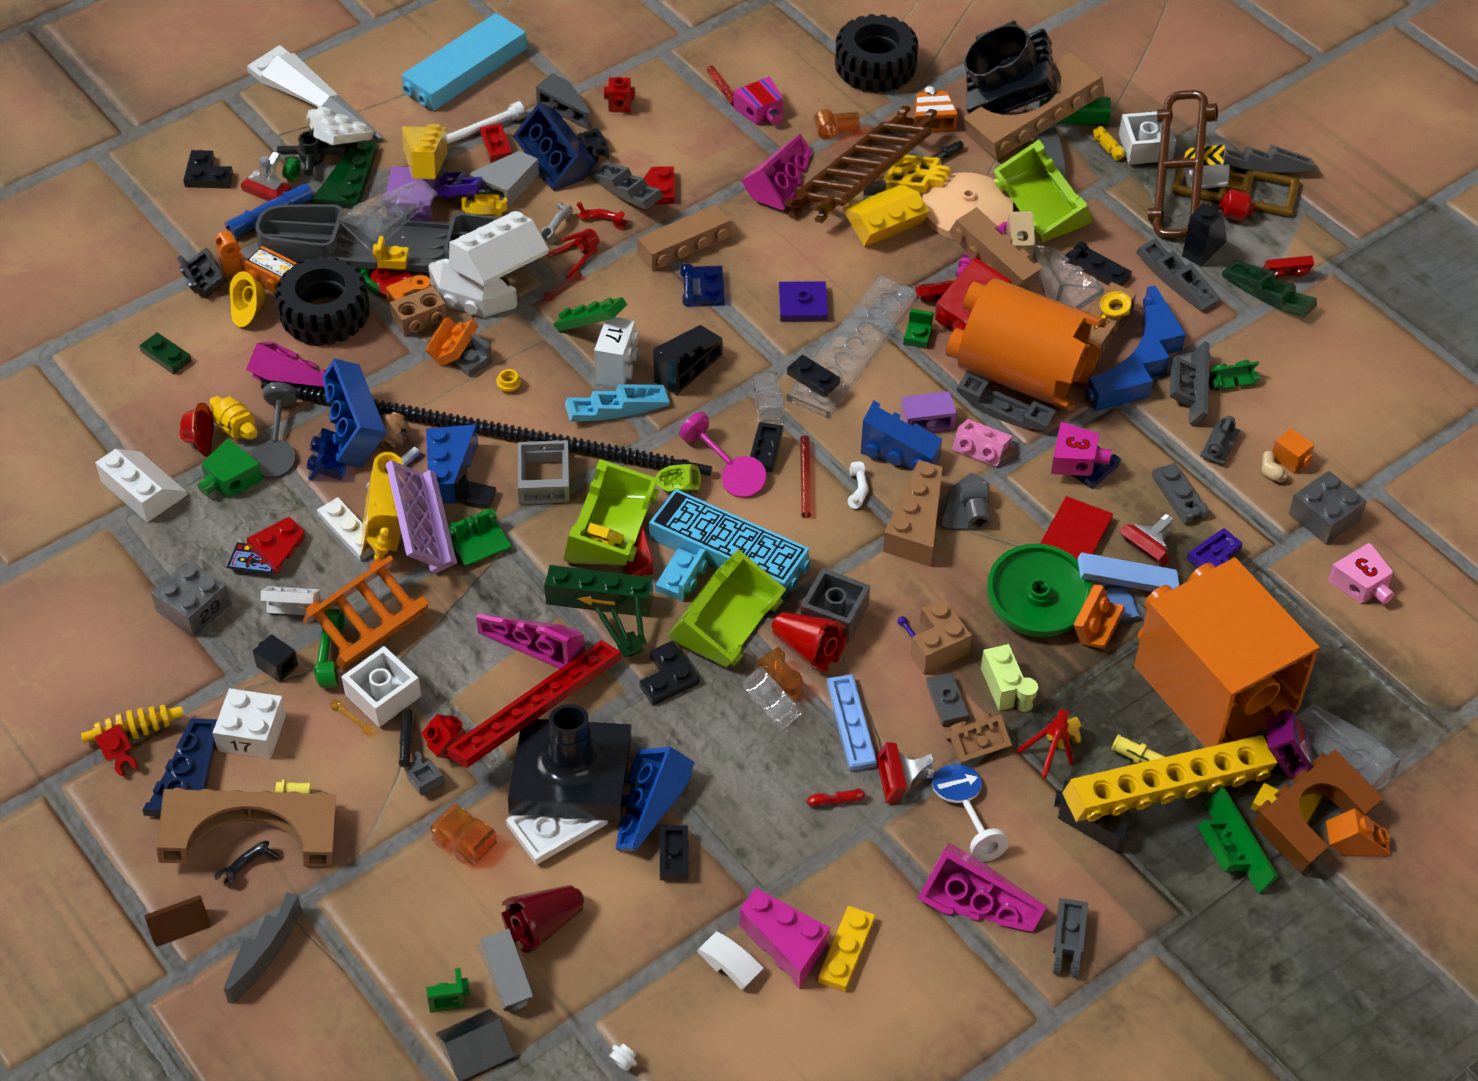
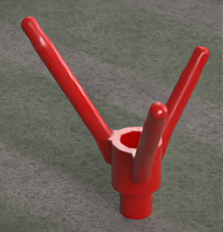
[1016,708,1074,779]

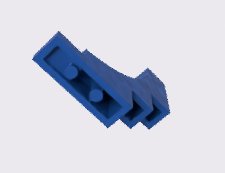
[1085,285,1186,411]

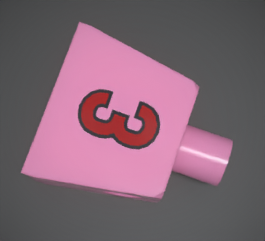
[1328,543,1395,605]

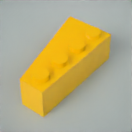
[402,124,447,179]

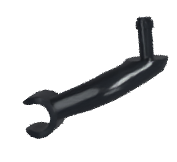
[214,840,280,886]

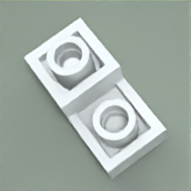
[697,931,763,990]

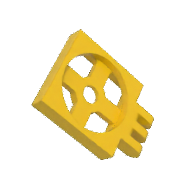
[883,155,951,193]

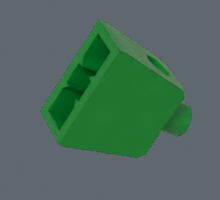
[197,438,263,497]

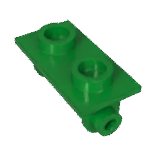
[1209,360,1260,390]

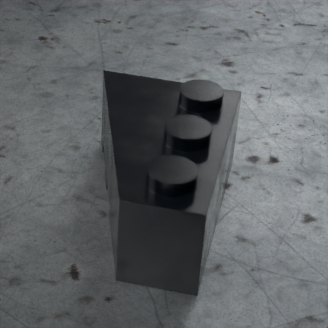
[653,325,723,396]

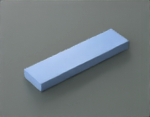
[1078,553,1179,591]
[827,674,877,772]

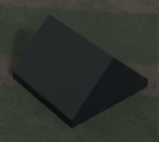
[435,1009,515,1081]

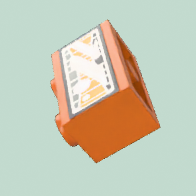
[244,246,296,293]

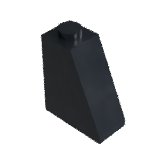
[1182,204,1227,267]
[1054,780,1129,854]

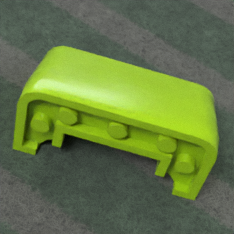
[993,140,1093,242]
[563,459,659,565]
[667,549,786,667]

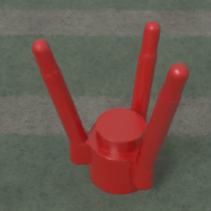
[547,228,600,279]

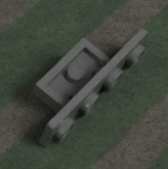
[1170,341,1211,426]

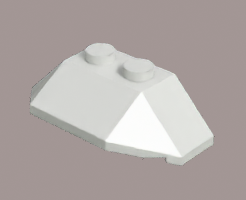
[428,259,517,317]

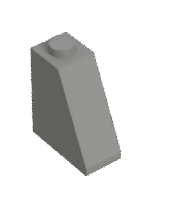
[470,151,539,207]
[477,929,533,1012]

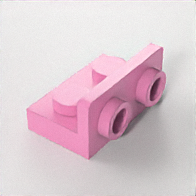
[952,419,1013,466]

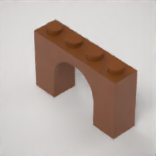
[1253,749,1383,873]

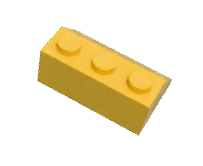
[843,184,929,247]

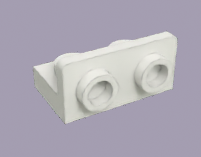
[260,586,320,615]

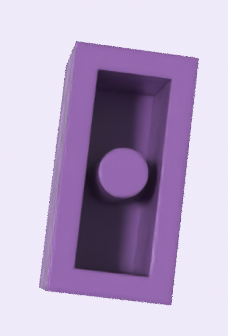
[900,391,956,432]

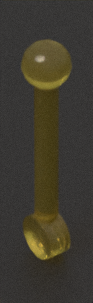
[330,700,373,734]

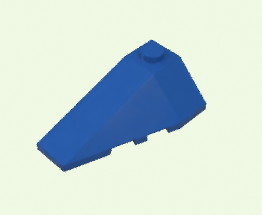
[616,747,695,851]

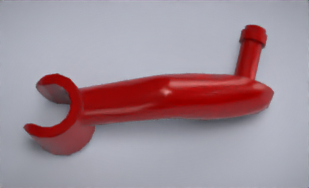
[577,202,629,230]

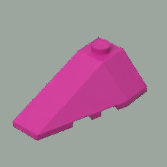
[741,134,812,210]
[476,614,585,669]
[917,842,1047,932]

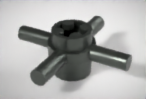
[277,128,346,176]

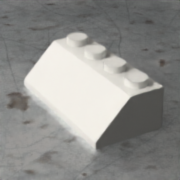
[449,211,549,286]

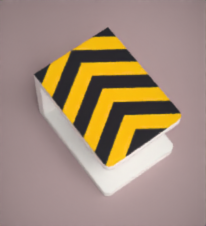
[1183,144,1230,189]

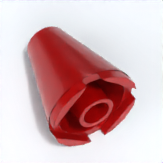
[772,612,847,672]

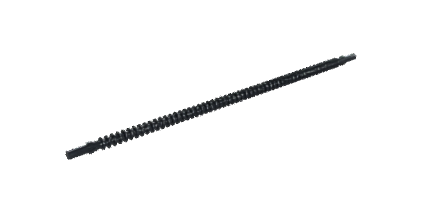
[261,380,713,476]

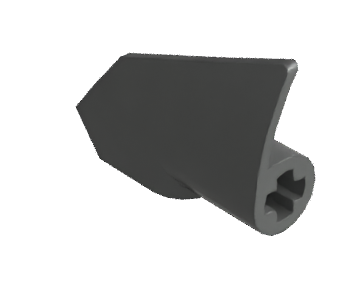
[941,473,991,530]

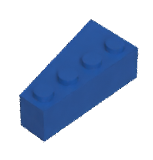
[322,358,387,467]

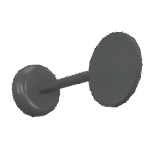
[251,382,298,478]

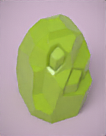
[656,464,701,492]

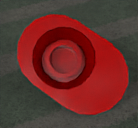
[179,402,214,457]

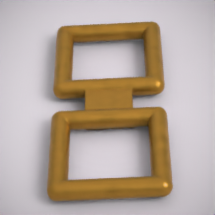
[1171,155,1300,217]

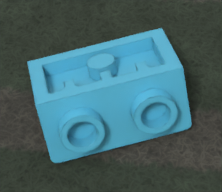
[655,548,708,602]

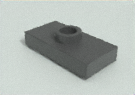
[926,673,969,726]

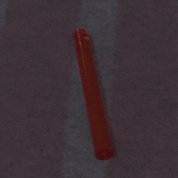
[800,435,811,518]

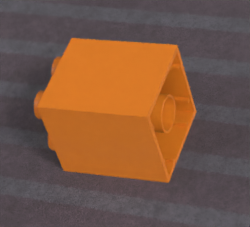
[1134,557,1319,748]

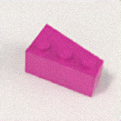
[740,887,830,989]

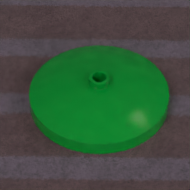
[986,544,1092,637]

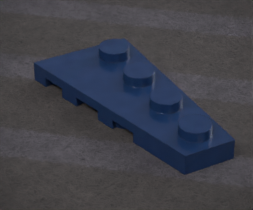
[142,718,218,817]

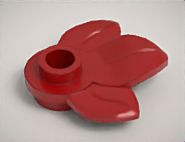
[371,268,412,296]

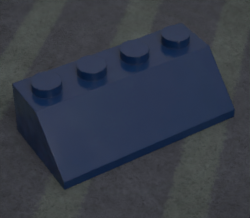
[513,102,597,191]

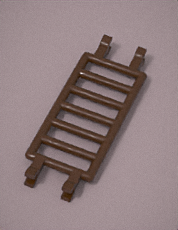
[784,106,941,223]

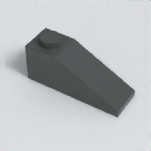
[536,73,591,130]

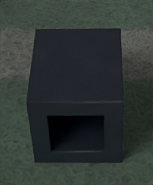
[253,634,298,682]

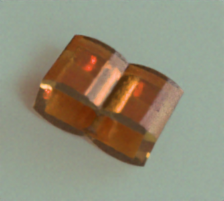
[430,804,497,866]

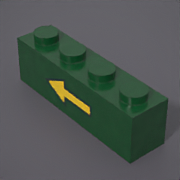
[544,565,653,617]

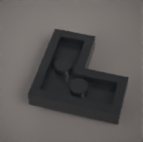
[183,150,233,189]
[639,640,699,706]

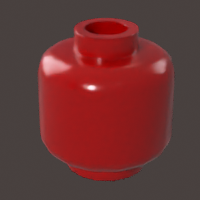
[1219,189,1255,222]

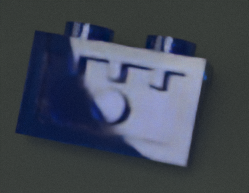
[306,428,346,480]

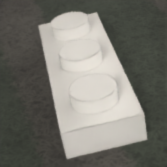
[317,497,375,561]

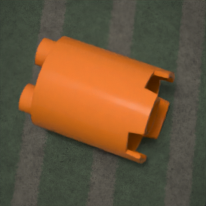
[946,278,1106,411]

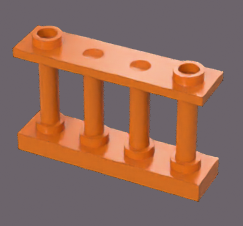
[303,555,429,671]

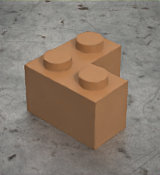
[910,598,972,675]

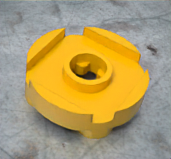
[461,194,508,217]

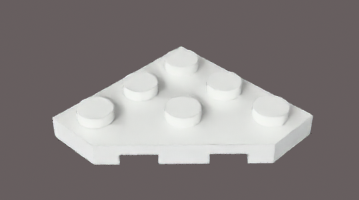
[306,107,374,145]

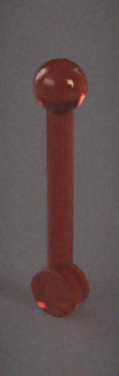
[543,271,582,301]

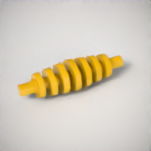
[81,705,184,744]

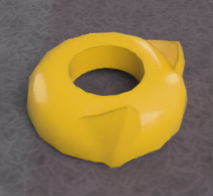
[1100,291,1131,318]

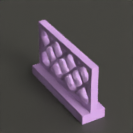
[386,460,457,573]

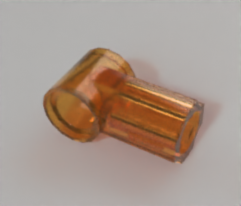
[814,109,860,139]

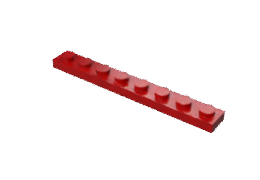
[447,640,621,768]

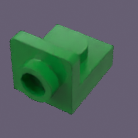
[903,308,934,349]
[426,968,470,1012]

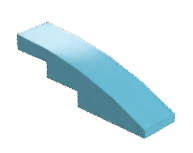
[565,384,670,422]

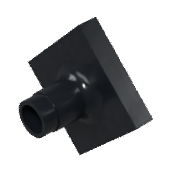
[508,704,632,821]

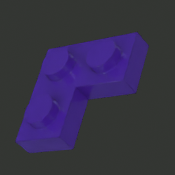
[432,170,484,198]
[1187,528,1243,568]

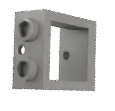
[518,440,570,505]

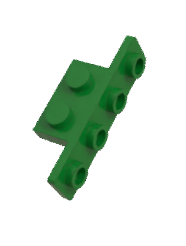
[1197,787,1277,893]

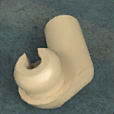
[1261,451,1288,483]

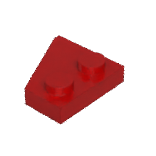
[247,516,305,574]

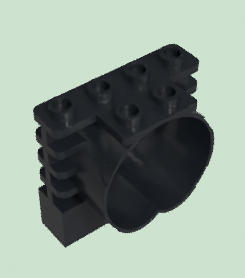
[964,21,1057,115]

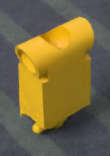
[361,452,404,560]

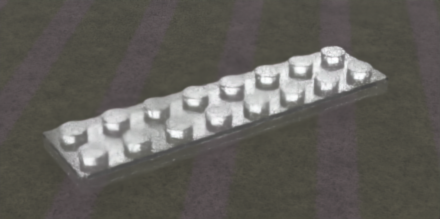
[787,275,920,419]

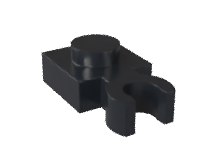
[577,128,609,163]

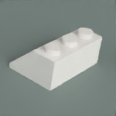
[95,449,188,523]

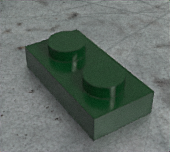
[139,332,192,374]

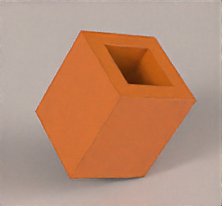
[1272,428,1315,473]

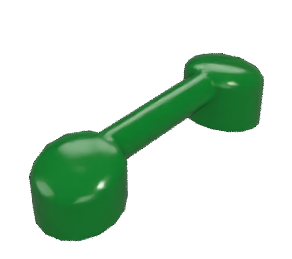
[314,608,346,688]

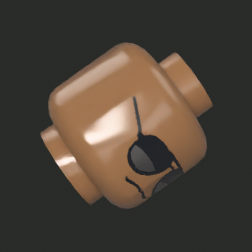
[378,412,410,451]

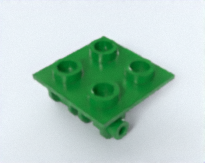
[448,508,512,567]

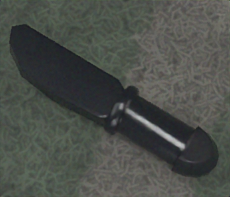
[922,140,964,167]

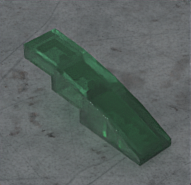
[1222,260,1317,318]

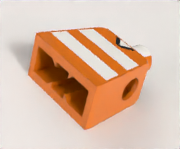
[914,86,957,132]

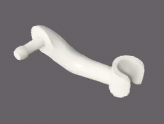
[848,461,869,509]

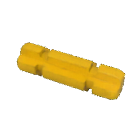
[1093,126,1126,161]

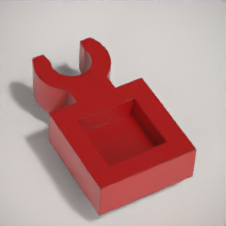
[94,724,138,776]

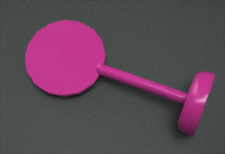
[679,412,767,498]

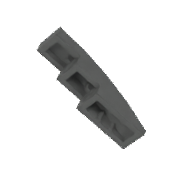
[1224,145,1316,173]
[589,162,664,209]
[1136,238,1221,311]
[223,893,302,1004]

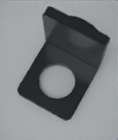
[454,465,496,508]

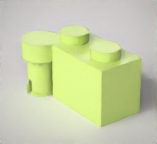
[981,644,1038,712]

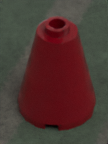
[501,885,584,953]

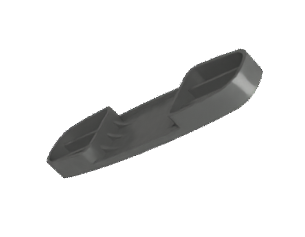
[256,204,528,272]

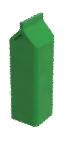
[1039,94,1111,126]

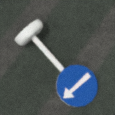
[932,764,1009,862]

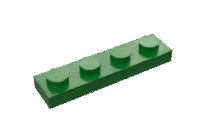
[553,297,628,331]

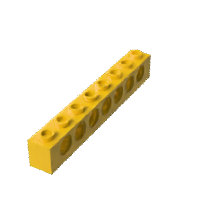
[1062,735,1277,822]

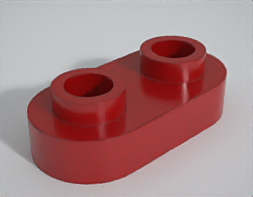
[915,280,955,300]

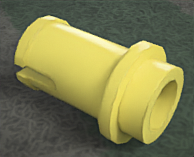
[275,779,311,794]

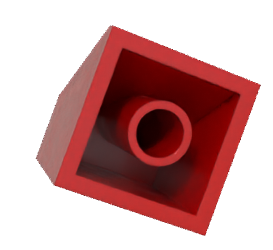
[935,257,1012,332]

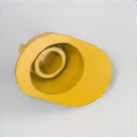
[229,271,266,327]

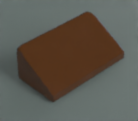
[144,895,211,946]

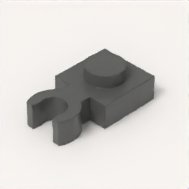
[403,751,445,795]

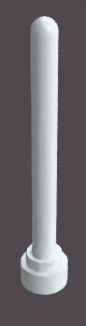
[447,101,526,144]

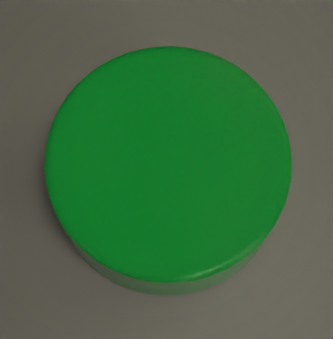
[282,157,301,181]

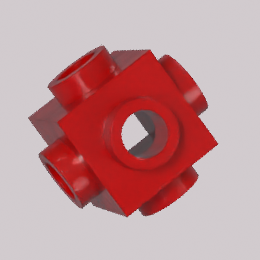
[604,77,635,112]
[421,714,467,759]

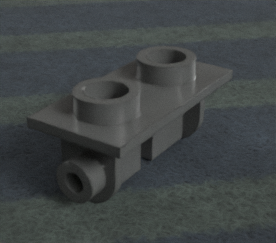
[1200,416,1240,465]

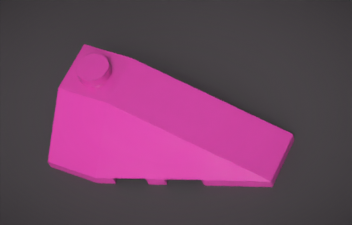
[246,341,326,387]

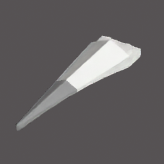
[247,45,383,142]

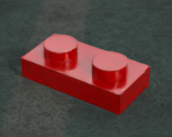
[480,123,512,163]
[1261,255,1314,279]

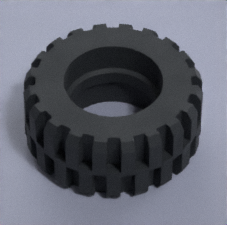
[835,14,918,93]
[275,256,370,345]

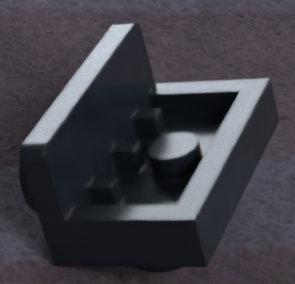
[177,247,228,298]

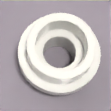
[609,1044,637,1072]

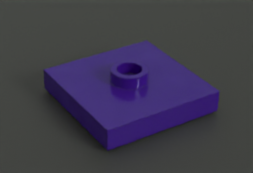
[779,281,828,321]

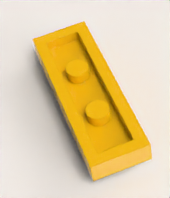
[818,906,875,992]

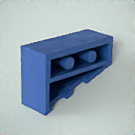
[861,400,942,471]
[426,425,478,504]

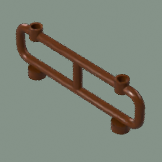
[1148,90,1218,239]

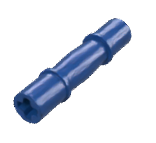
[225,183,314,238]

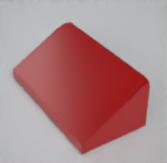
[624,525,653,576]

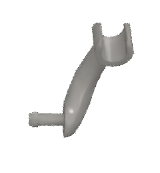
[541,202,573,244]

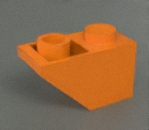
[1326,808,1390,856]

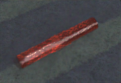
[707,66,734,106]

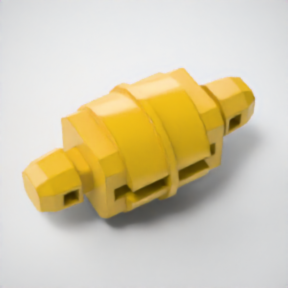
[209,396,257,440]

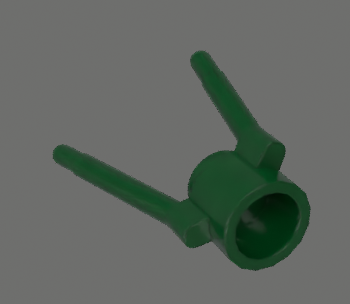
[596,597,647,658]

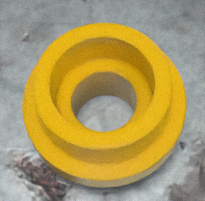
[496,369,521,392]

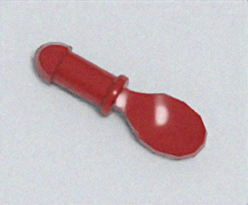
[806,788,865,806]

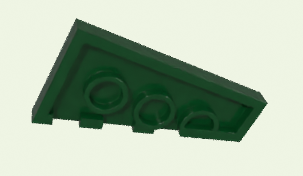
[312,140,378,210]

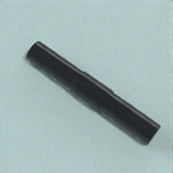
[399,709,413,767]

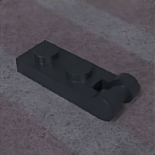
[1064,241,1132,286]

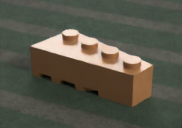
[949,207,1043,290]
[883,460,942,567]

